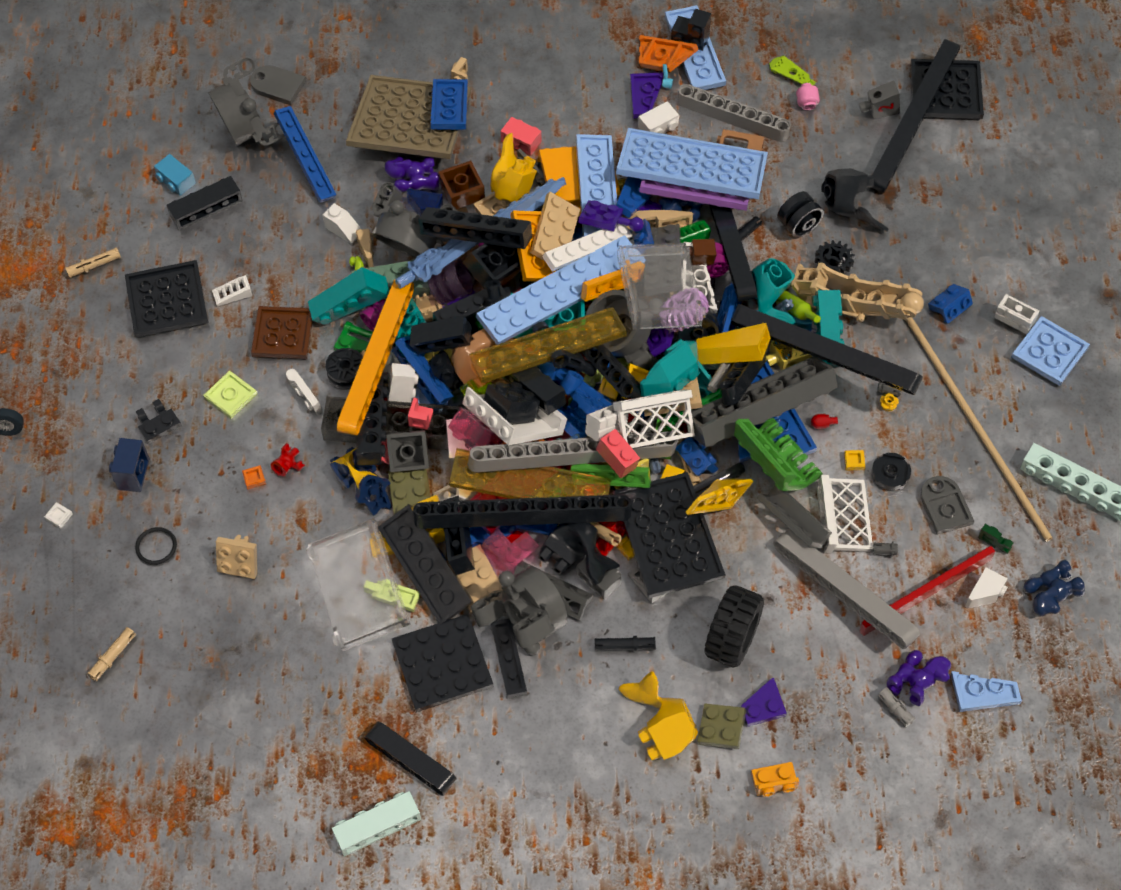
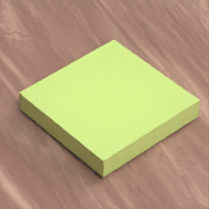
[203,370,257,419]

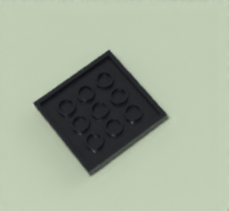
[910,59,984,119]
[125,260,209,338]
[391,614,494,713]

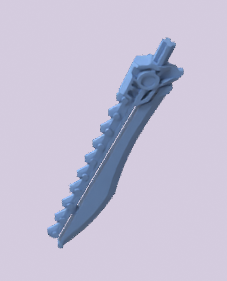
[395,177,566,289]

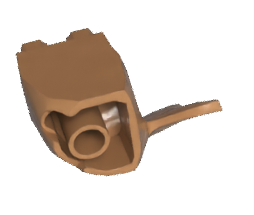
[451,328,541,392]

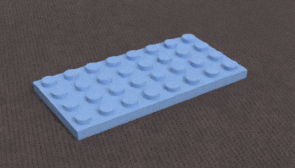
[616,128,768,199]

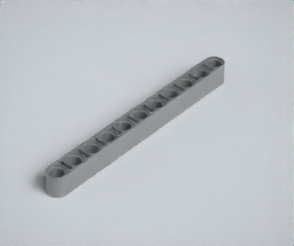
[468,432,678,472]

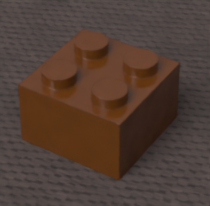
[438,160,485,209]

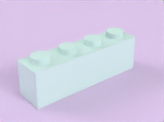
[332,791,421,857]

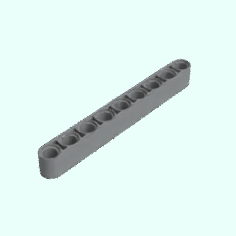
[773,529,920,649]

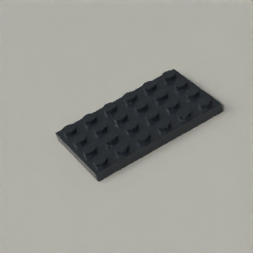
[613,472,726,598]

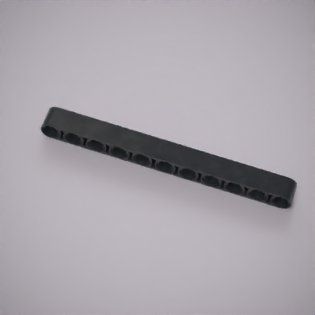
[871,39,961,193]
[731,304,923,395]
[413,495,632,529]

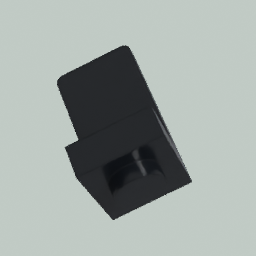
[429,350,469,391]

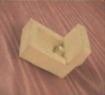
[451,57,468,79]

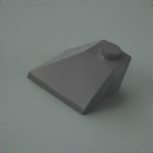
[386,430,429,472]

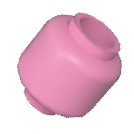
[796,83,820,110]

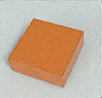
[242,465,266,490]

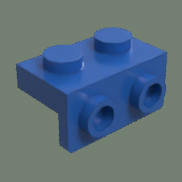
[928,284,973,323]
[676,437,719,476]

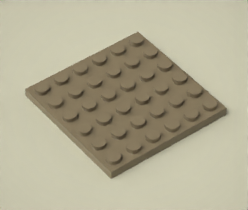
[346,75,471,159]

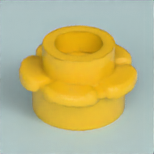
[880,393,899,412]

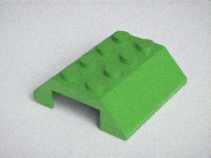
[734,418,823,491]

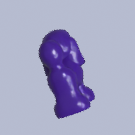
[384,156,439,192]
[886,650,952,706]

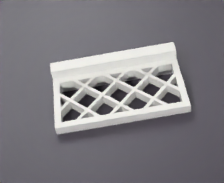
[613,390,695,448]
[816,475,873,553]

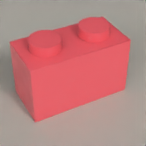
[500,117,542,156]
[596,429,640,478]

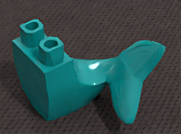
[751,258,796,324]

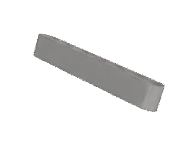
[678,84,791,142]

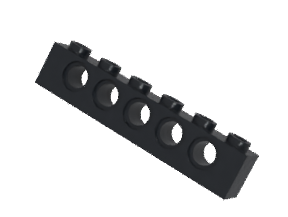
[418,207,532,249]
[356,370,388,465]

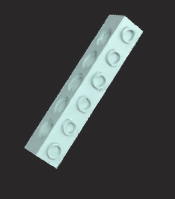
[1020,443,1121,521]

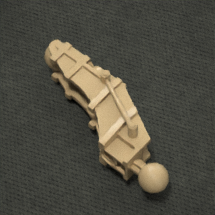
[786,263,924,323]

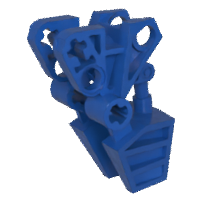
[529,355,613,439]

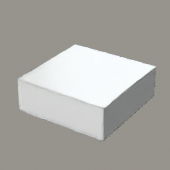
[44,502,73,529]

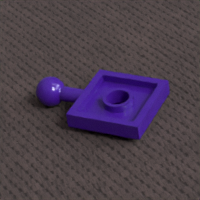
[579,200,644,232]

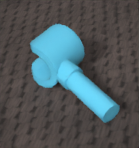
[662,64,673,89]

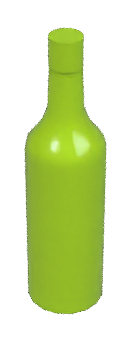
[776,291,821,323]

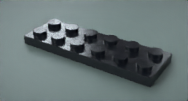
[378,504,474,624]

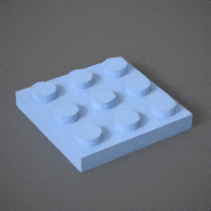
[1011,316,1090,386]

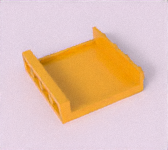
[537,146,621,209]

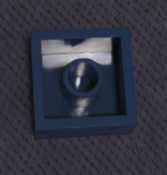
[109,438,150,492]

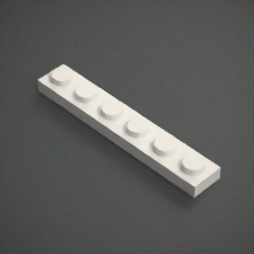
[542,224,633,271]

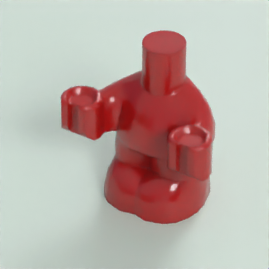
[271,443,305,476]

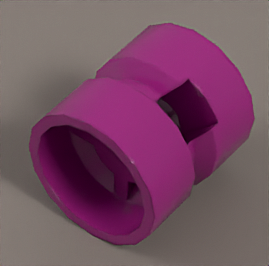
[706,242,729,277]
[360,299,386,331]

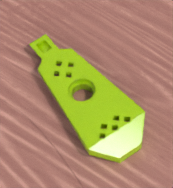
[769,56,816,85]

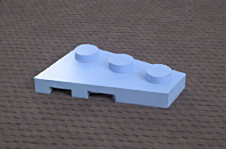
[950,671,1022,712]

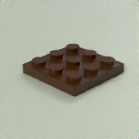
[251,306,313,359]

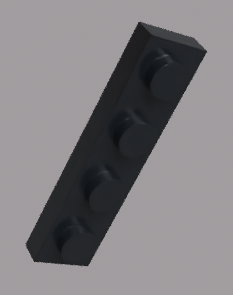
[491,619,527,699]

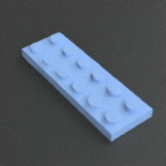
[665,5,726,90]

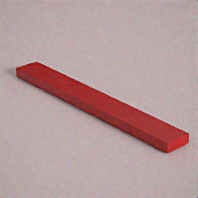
[859,546,995,636]

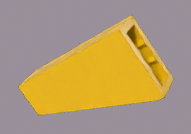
[696,323,771,365]

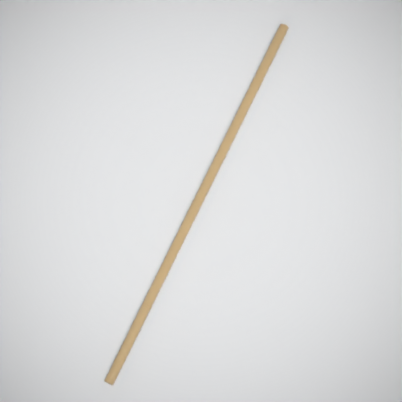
[896,299,1053,542]

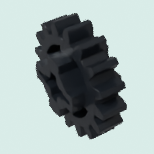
[814,240,855,275]

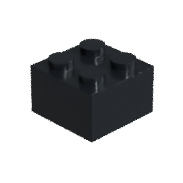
[483,382,541,423]

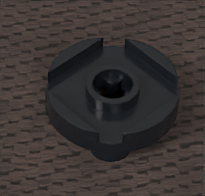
[871,453,911,490]

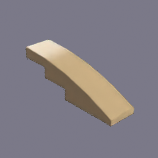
[622,210,693,230]

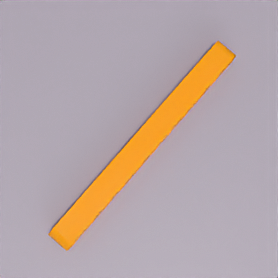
[337,279,414,436]

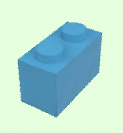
[154,154,196,196]

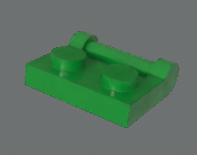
[334,321,373,353]

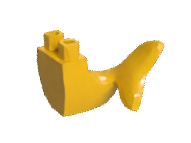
[490,133,537,202]
[619,671,698,760]

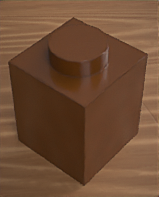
[687,239,717,265]

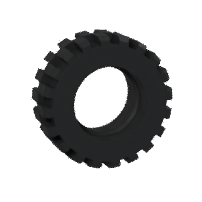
[704,585,764,668]

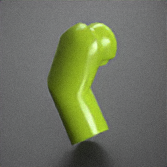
[349,256,364,270]

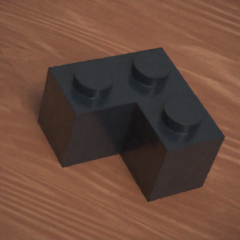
[671,9,711,51]

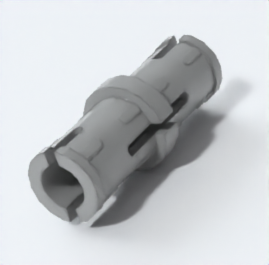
[877,687,915,727]

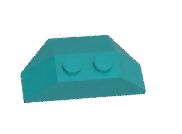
[640,341,699,397]

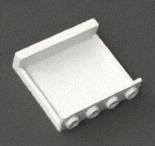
[462,387,567,446]

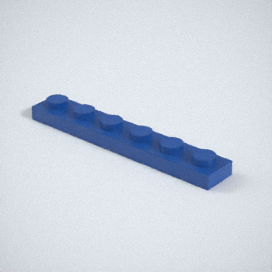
[274,106,337,203]

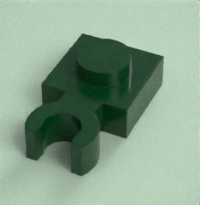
[978,523,1014,554]

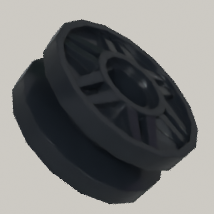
[325,348,363,389]

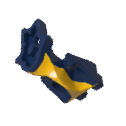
[330,447,392,516]

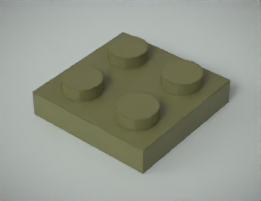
[697,703,746,749]

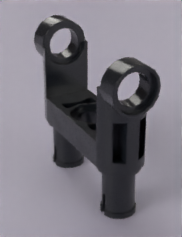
[532,322,597,377]

